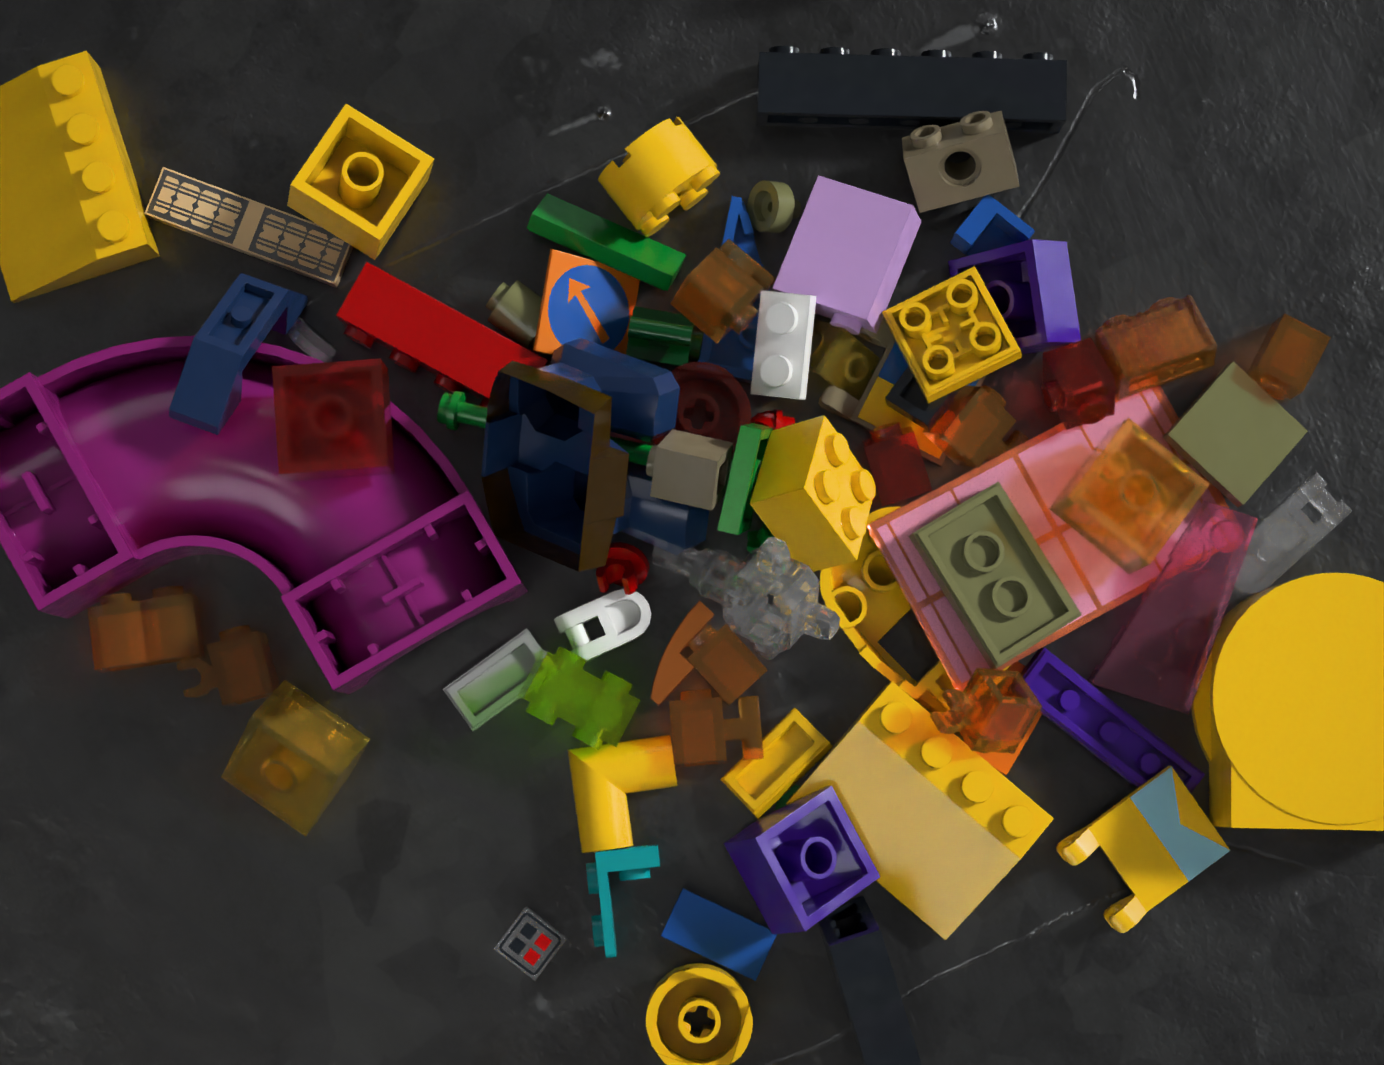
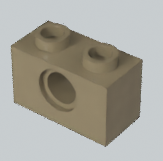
[902,111,1020,213]

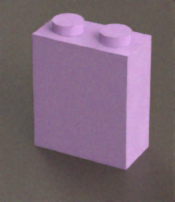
[773,175,922,335]

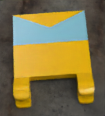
[1056,765,1231,933]

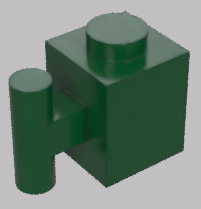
[626,306,704,375]

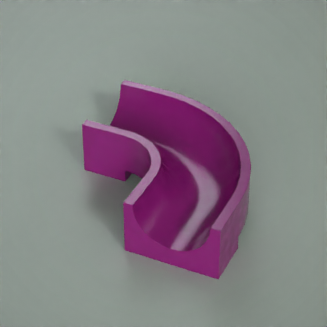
[0,335,528,695]

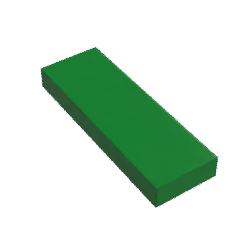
[527,193,686,291]

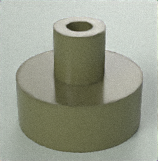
[747,180,801,233]

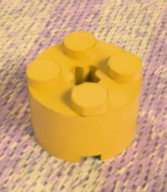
[598,116,720,237]
[646,963,753,1065]

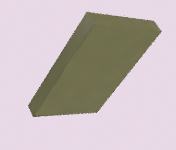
[909,481,1082,670]

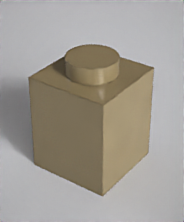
[646,429,733,511]

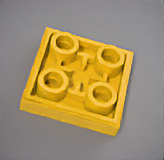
[882,266,1022,404]

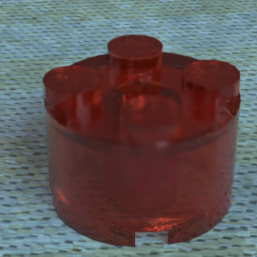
[651,362,751,458]

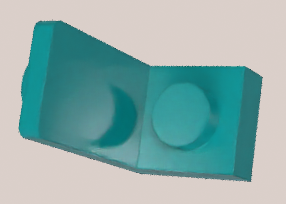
[586,844,660,958]

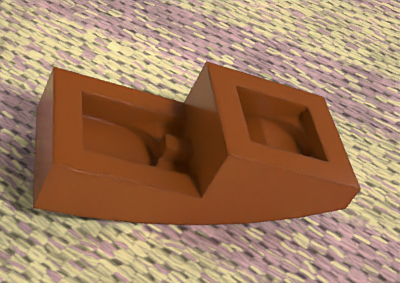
[651,600,715,707]

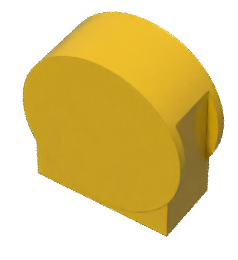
[1191,572,1384,831]

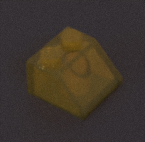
[221,680,370,837]

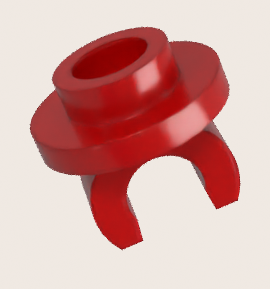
[596,542,650,595]

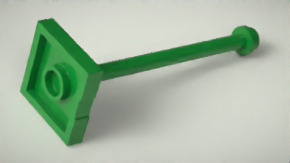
[437,391,773,535]

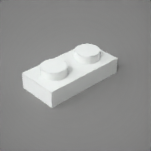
[750,290,817,400]

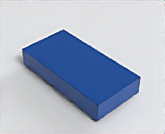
[661,888,777,981]

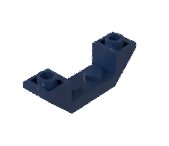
[169,273,308,435]

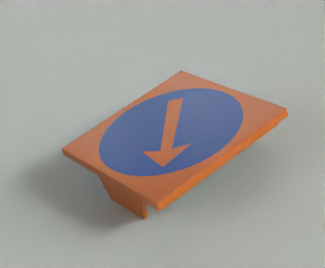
[533,249,640,356]

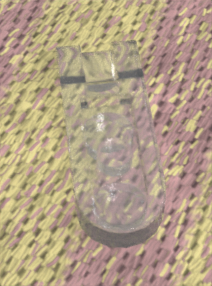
[1221,472,1352,595]

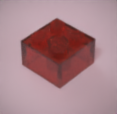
[272,358,395,482]

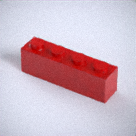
[336,262,549,407]

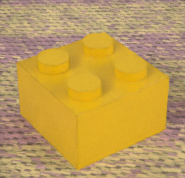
[287,104,434,260]
[750,415,876,575]

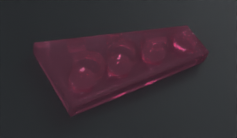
[1087,500,1258,714]

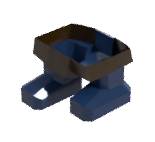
[481,338,709,572]

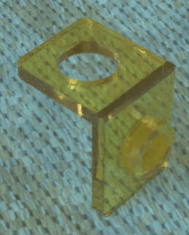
[809,319,880,400]

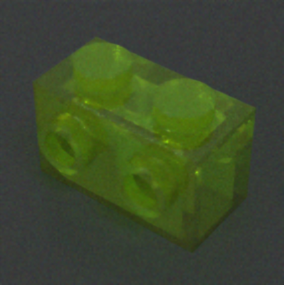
[517,646,641,750]

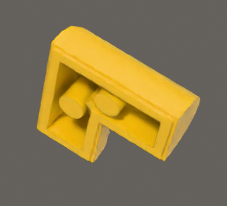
[567,735,677,853]

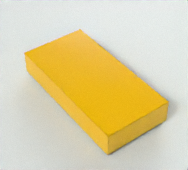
[720,707,833,819]

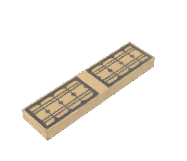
[144,167,353,288]

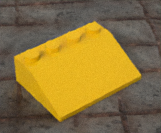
[0,50,160,303]
[786,681,1054,940]

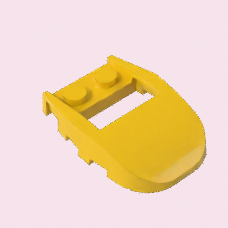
[820,506,1012,726]

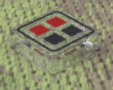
[494,906,567,981]

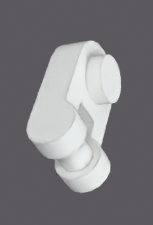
[554,589,651,667]

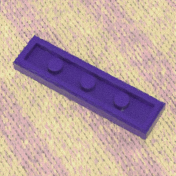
[1009,647,1205,793]

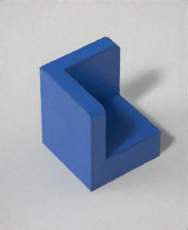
[950,195,1035,256]

